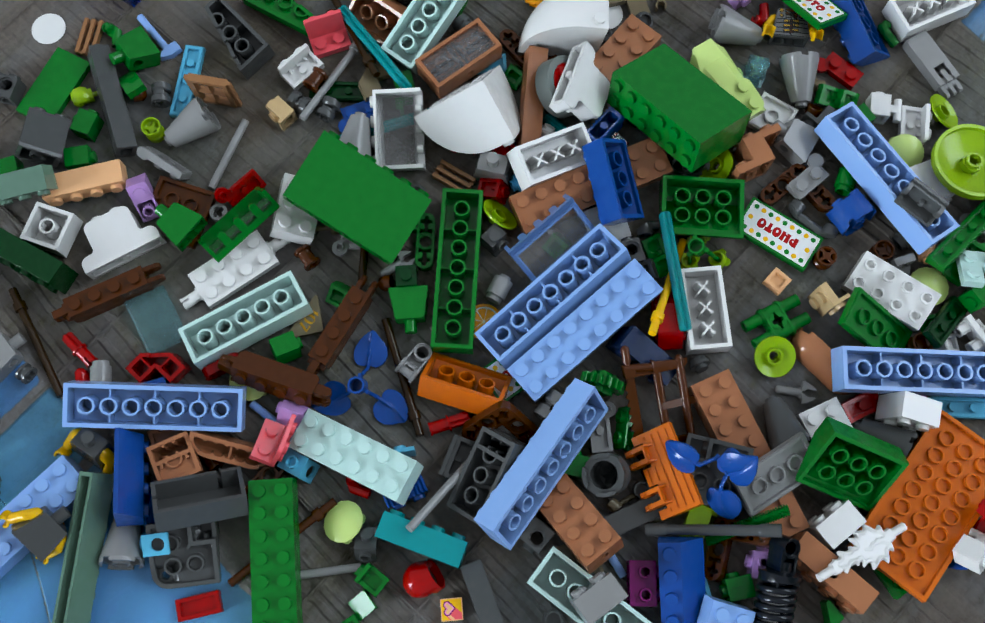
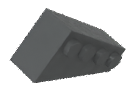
[204,0,276,80]

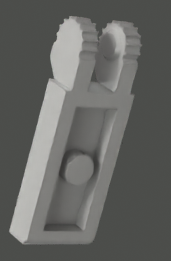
[136,146,192,181]

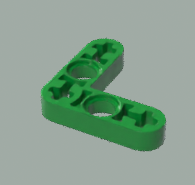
[412,213,436,272]

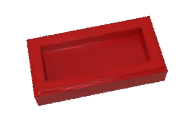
[175,590,224,622]

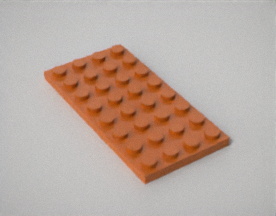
[847,410,985,603]

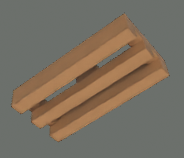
[74,17,105,56]
[432,159,476,189]

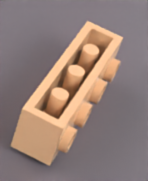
[42,159,128,206]

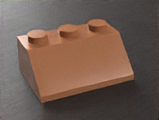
[349,0,407,44]

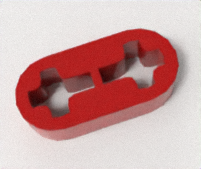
[202,352,238,381]

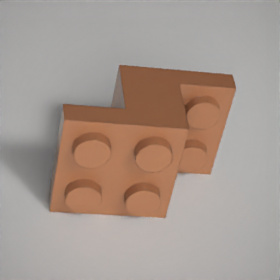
[729,123,782,183]
[146,430,204,481]

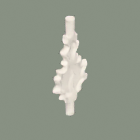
[815,522,907,582]

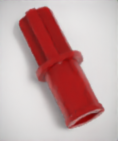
[62,332,98,369]
[428,411,470,436]

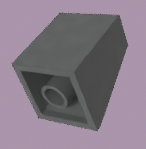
[15,107,71,169]

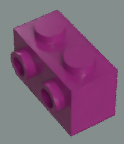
[627,560,660,607]

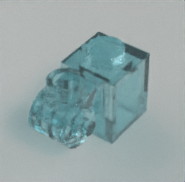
[743,54,770,88]

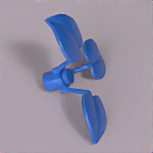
[312,330,408,425]
[665,440,758,520]

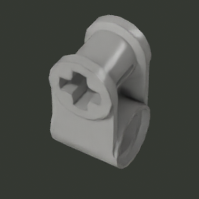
[394,343,432,384]

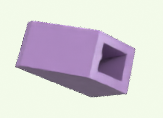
[125,173,159,223]

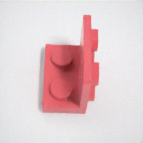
[303,9,351,59]
[249,414,298,468]

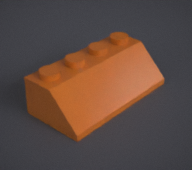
[417,352,512,417]

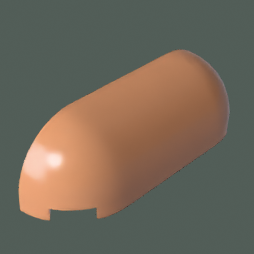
[790,327,851,395]
[189,430,265,469]

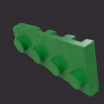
[243,0,314,36]

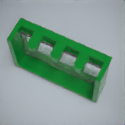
[196,186,280,263]

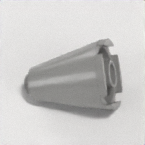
[706,4,763,46]
[779,51,819,108]
[164,96,221,148]
[339,112,371,156]
[98,519,145,570]

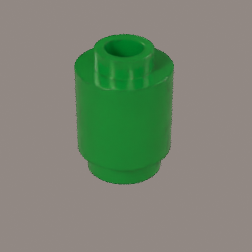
[834,166,857,196]

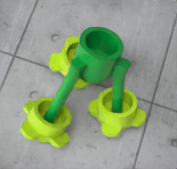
[680,235,731,269]

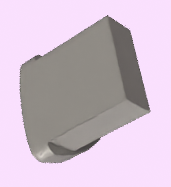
[889,253,917,275]

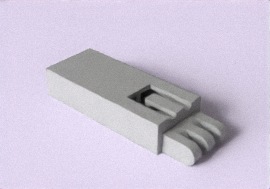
[901,30,963,100]

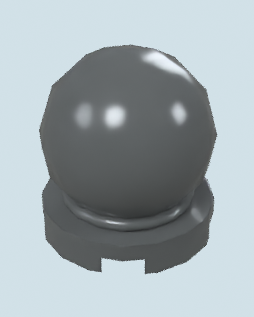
[582,453,631,497]

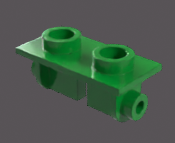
[613,406,634,451]

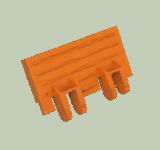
[625,422,704,521]

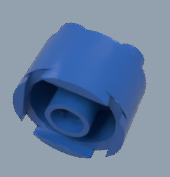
[826,188,877,236]

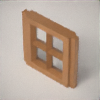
[183,73,242,108]

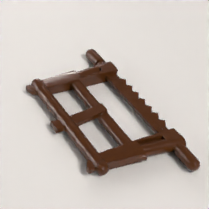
[620,345,697,476]

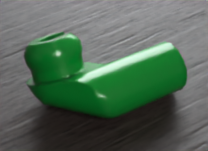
[877,20,899,48]

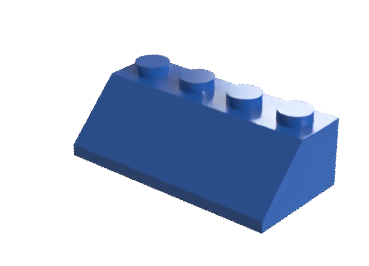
[831,0,891,67]
[582,138,645,226]
[113,428,149,527]
[658,536,706,623]

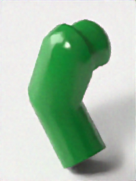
[102,22,122,49]

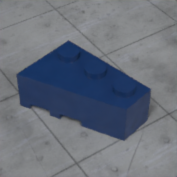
[605,326,676,386]

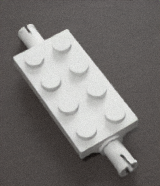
[179,230,290,310]

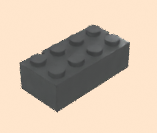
[150,466,249,533]

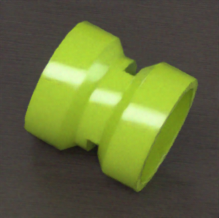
[141,117,165,143]

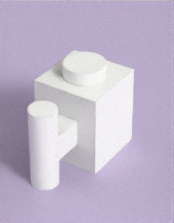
[865,91,902,125]
[952,528,985,575]

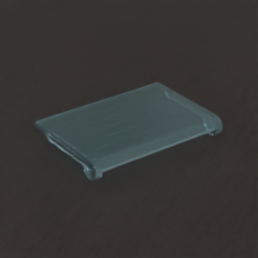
[124,285,183,353]

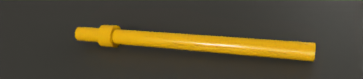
[648,238,687,336]

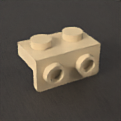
[808,282,851,317]

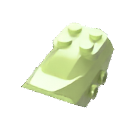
[690,38,766,121]

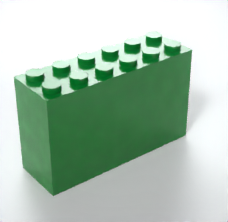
[607,43,752,173]
[283,130,432,265]

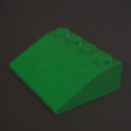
[659,175,745,239]
[795,416,909,511]

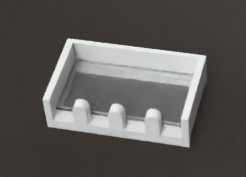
[369,87,426,171]

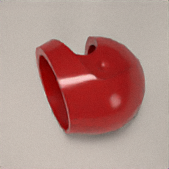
[402,559,445,598]

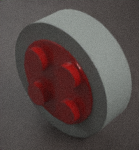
[535,55,574,118]

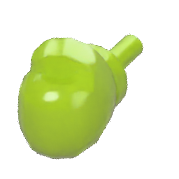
[70,87,98,108]

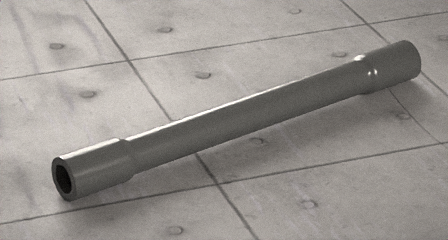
[645,523,782,538]

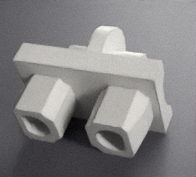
[953,314,985,352]

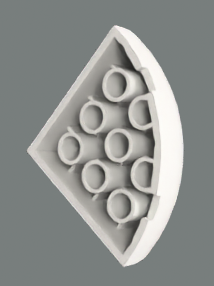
[518,0,609,56]
[414,65,521,154]

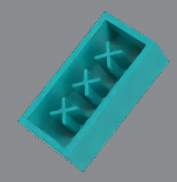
[374,509,469,569]

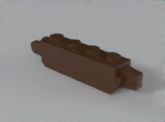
[51,263,166,323]
[306,274,379,375]
[218,350,332,408]

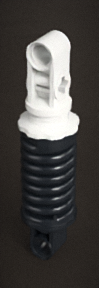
[753,534,802,623]

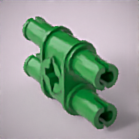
[740,294,812,349]

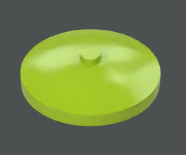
[931,124,985,200]

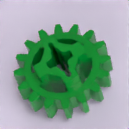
[580,370,626,397]

